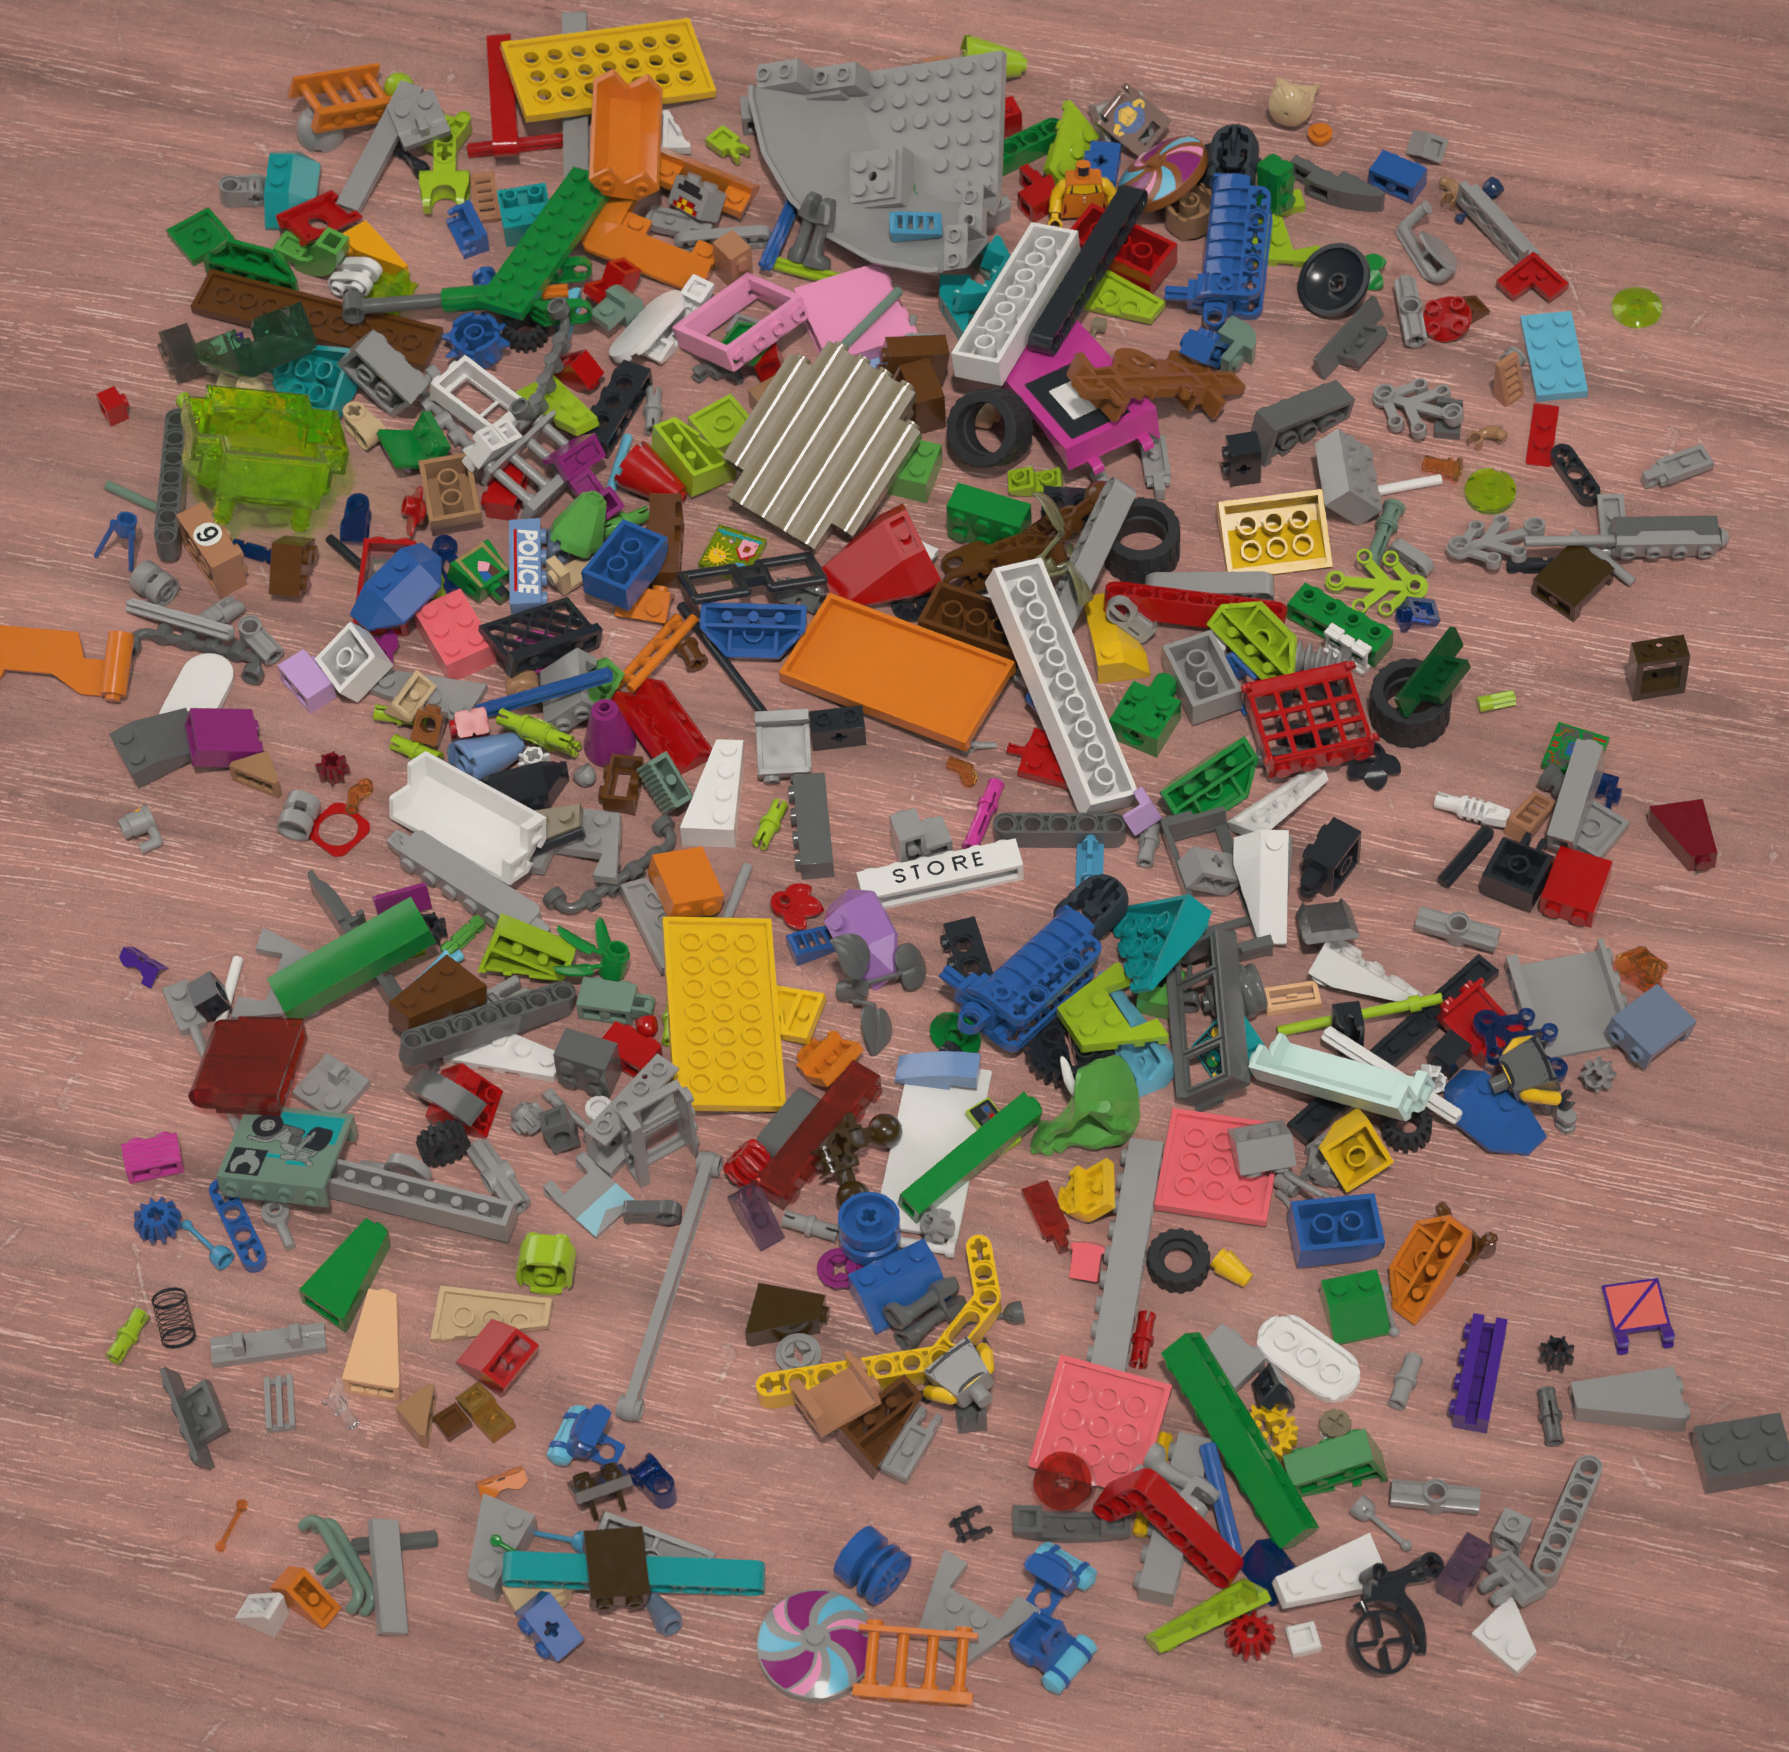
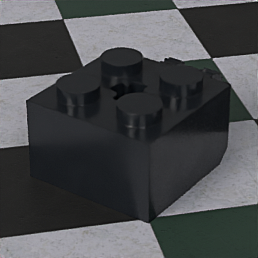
[1300,817,1362,899]
[1480,832,1555,913]

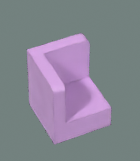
[1123,786,1162,836]

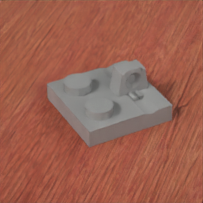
[386,89,451,151]
[292,1053,371,1114]

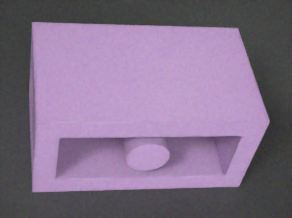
[277,649,337,714]

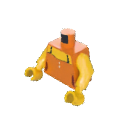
[1046,160,1117,228]

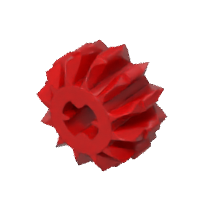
[723,1139,771,1187]
[1225,1610,1276,1662]

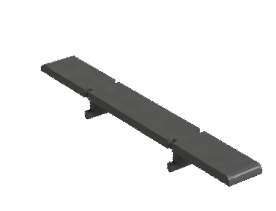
[308,870,440,1072]

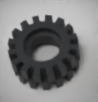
[502,314,550,354]
[1381,1108,1433,1154]
[416,1119,471,1168]

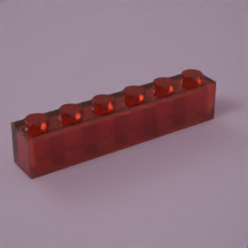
[755,1060,882,1211]

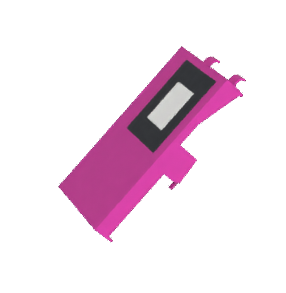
[1000,320,1160,475]

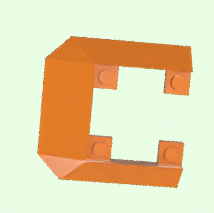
[580,146,760,290]

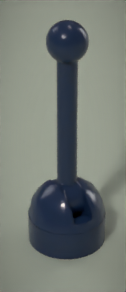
[1455,176,1504,224]

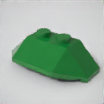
[203,238,299,291]
[1159,736,1259,815]

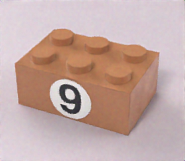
[176,501,248,599]

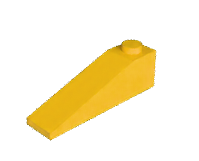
[1083,593,1151,684]

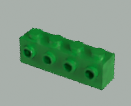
[1287,582,1394,668]

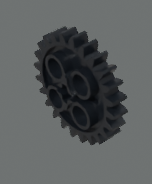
[1024,1018,1115,1087]

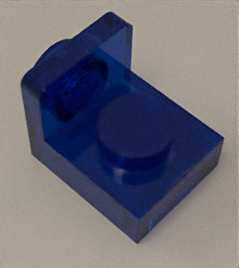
[1395,596,1441,633]
[1595,773,1623,810]

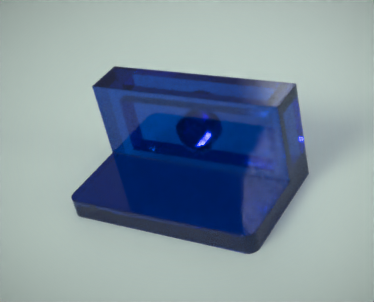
[1241,1538,1297,1607]

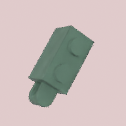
[576,977,656,1026]

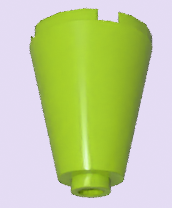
[960,35,1027,79]

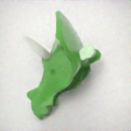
[1030,1055,1140,1156]

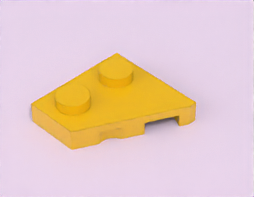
[777,985,827,1044]

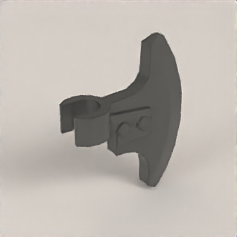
[691,361,744,385]

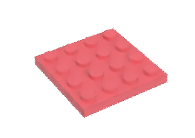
[1154,1108,1276,1227]
[1028,1354,1173,1488]

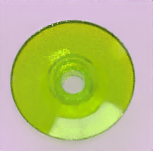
[1611,287,1663,329]

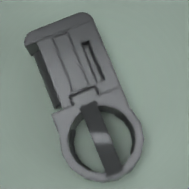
[622,1200,682,1226]

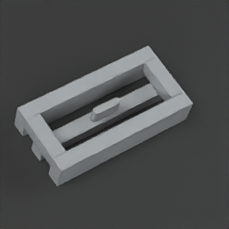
[264,1374,296,1433]

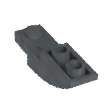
[1290,155,1385,212]

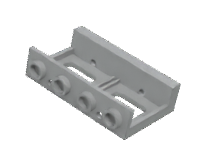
[584,1054,679,1179]
[618,1079,700,1189]

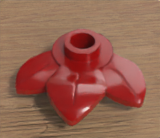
[401,485,426,537]
[770,883,824,930]

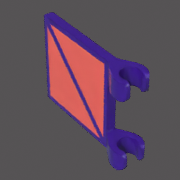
[1601,1278,1675,1355]

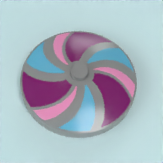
[757,1589,869,1703]

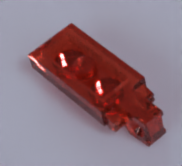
[1021,1180,1070,1255]

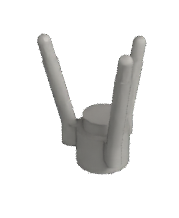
[1274,1170,1331,1209]

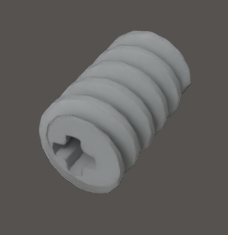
[1295,641,1352,686]

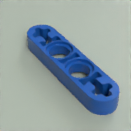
[209,1179,267,1273]

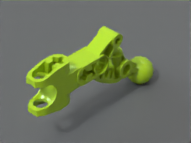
[384,72,472,214]

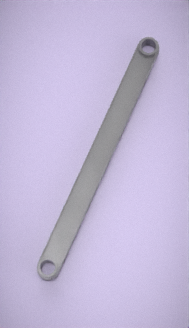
[616,1151,723,1422]

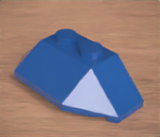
[350,543,442,632]
[700,602,807,660]
[1443,1069,1547,1156]

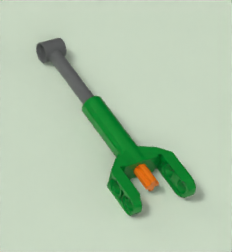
[342,256,592,327]

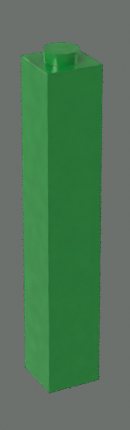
[897,1092,1043,1224]

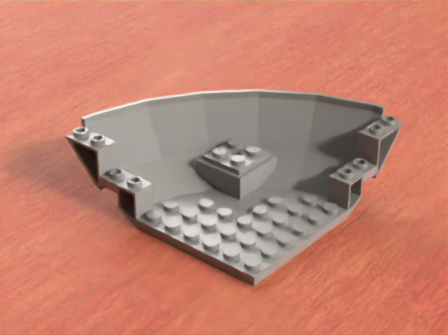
[748,51,1007,275]

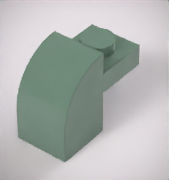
[591,285,644,331]
[1218,315,1256,372]

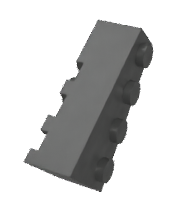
[1250,380,1355,467]

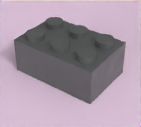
[1691,1412,1789,1494]

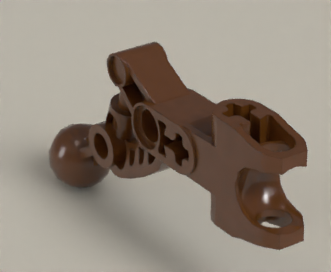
[941,480,1107,592]

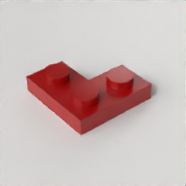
[1496,251,1569,303]

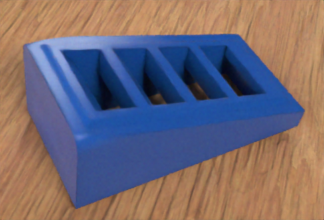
[785,925,836,966]

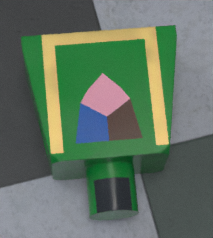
[447,539,510,604]

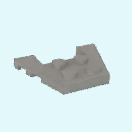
[528,808,622,885]
[230,928,321,1023]
[919,1549,1040,1667]

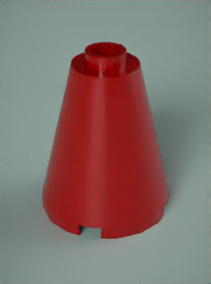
[614,441,688,504]

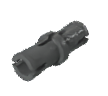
[1537,1386,1564,1447]

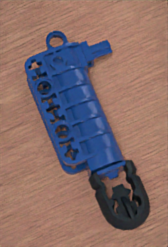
[1165,124,1273,332]
[939,874,1129,1052]

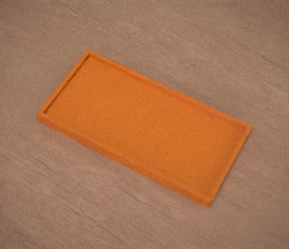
[778,593,1017,752]

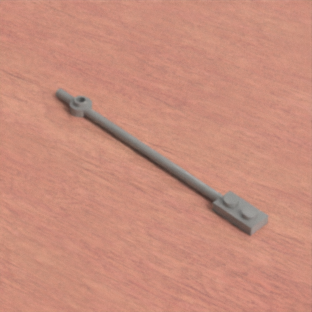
[162,979,296,1251]

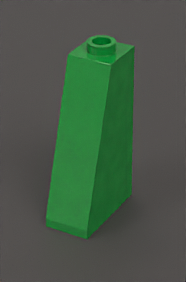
[299,1218,391,1333]

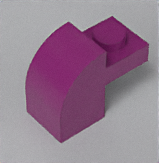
[567,468,625,520]

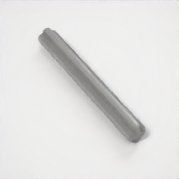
[125,598,235,641]

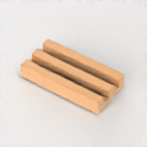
[1264,981,1322,1016]

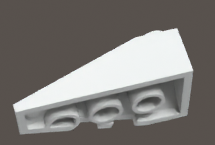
[1233,830,1289,945]
[1308,940,1424,1001]

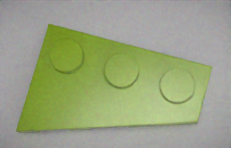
[1043,100,1100,185]

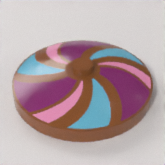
[1117,136,1209,213]

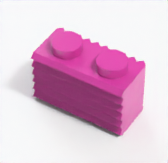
[121,1132,185,1184]

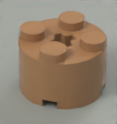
[1164,183,1212,241]

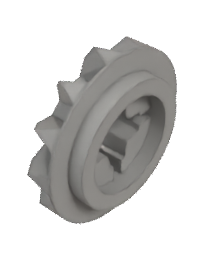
[775,1333,821,1370]

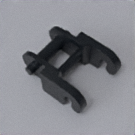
[948,1505,993,1543]

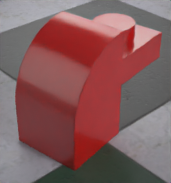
[1018,163,1055,223]
[583,257,642,304]

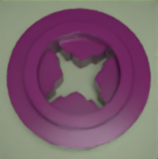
[817,1248,862,1291]

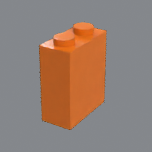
[648,846,724,917]

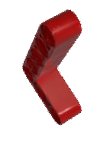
[1093,1468,1244,1589]

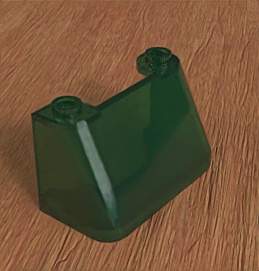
[191,301,316,380]

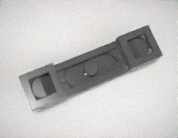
[403,1068,487,1126]
[1012,1505,1131,1543]

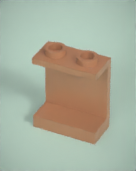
[788,1350,882,1438]

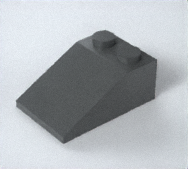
[109,708,191,788]

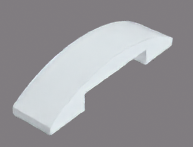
[641,274,715,364]

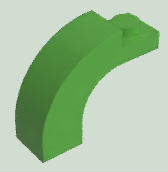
[273,227,350,276]

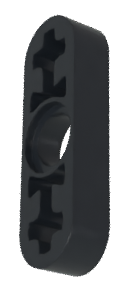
[1550,444,1601,507]

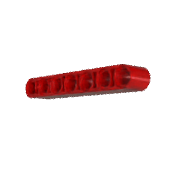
[486,33,519,158]
[1103,581,1287,628]

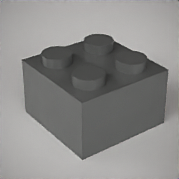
[553,1028,622,1099]

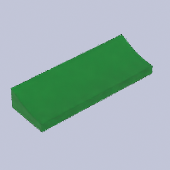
[267,897,437,1025]

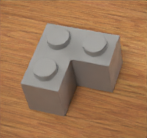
[889,808,953,863]

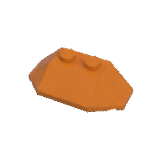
[1389,1215,1473,1325]

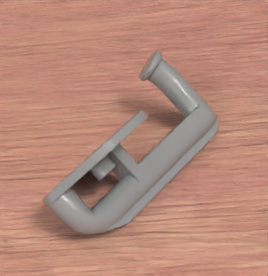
[1396,200,1458,283]

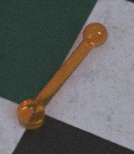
[215,1499,248,1552]

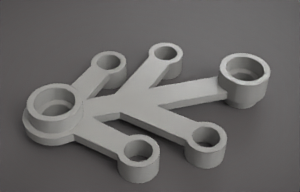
[1372,378,1464,439]
[1447,514,1545,569]

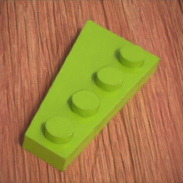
[515,375,599,436]
[1144,1578,1271,1653]

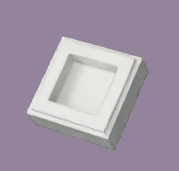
[1285,1621,1322,1658]

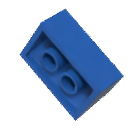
[848,1238,951,1335]

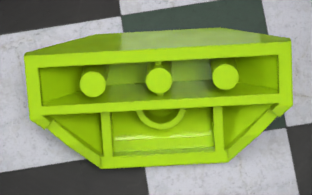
[1207,601,1297,695]

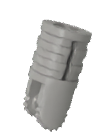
[196,596,245,637]

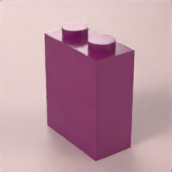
[184,708,263,767]

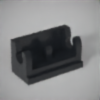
[1330,1001,1365,1056]

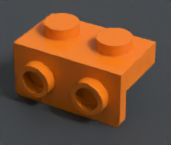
[614,585,675,624]

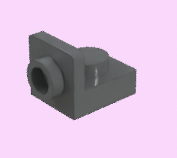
[1434,398,1463,440]

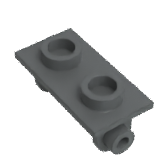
[773,577,827,614]

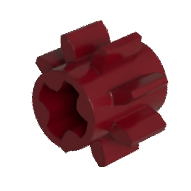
[315,751,350,786]

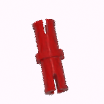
[1129,1310,1156,1370]

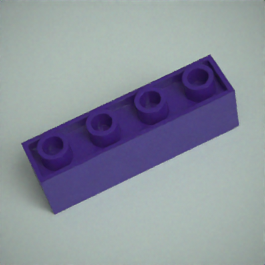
[1448,1313,1508,1434]

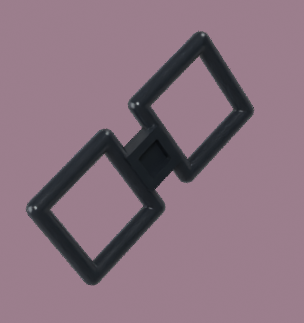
[677,552,828,605]

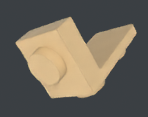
[546,553,594,596]

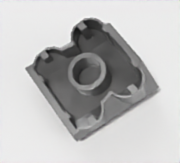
[1296,898,1359,944]

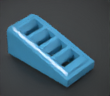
[889,211,943,242]

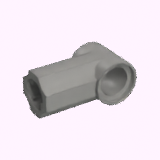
[238,615,284,666]

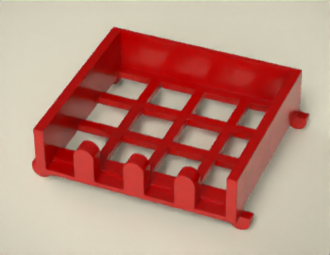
[1240,661,1380,778]

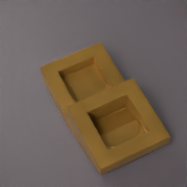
[455,1381,516,1443]

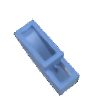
[895,1051,981,1090]

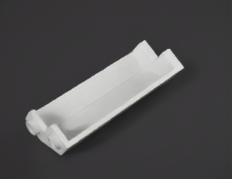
[389,751,546,885]

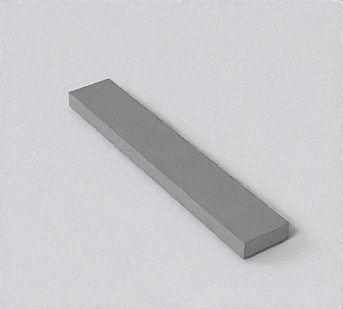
[336,80,424,213]

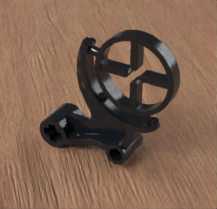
[1348,1552,1444,1677]

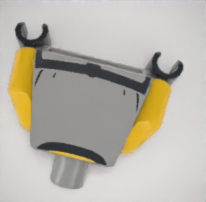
[920,1336,995,1408]

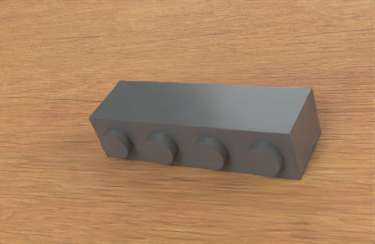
[788,772,835,880]

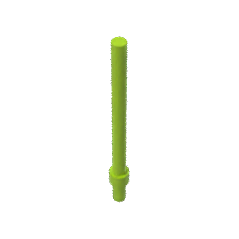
[1277,993,1443,1036]

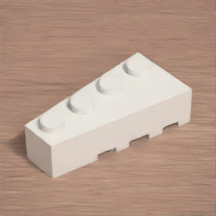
[680,739,745,848]

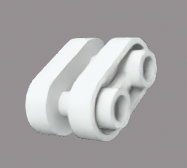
[327,257,383,296]

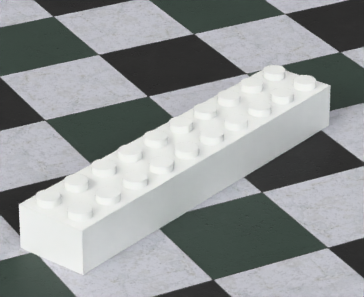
[985,558,1137,813]

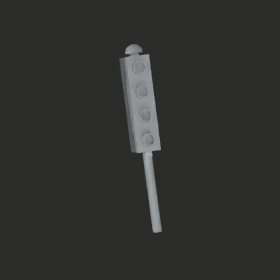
[1524,516,1730,559]

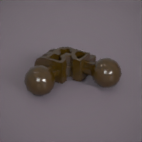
[810,1112,903,1209]

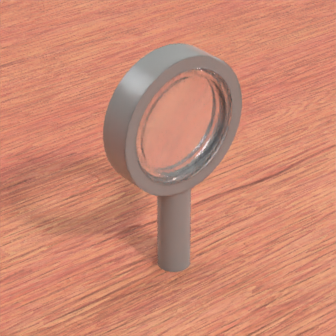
[360,1153,432,1181]

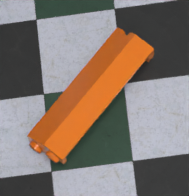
[589,68,663,201]

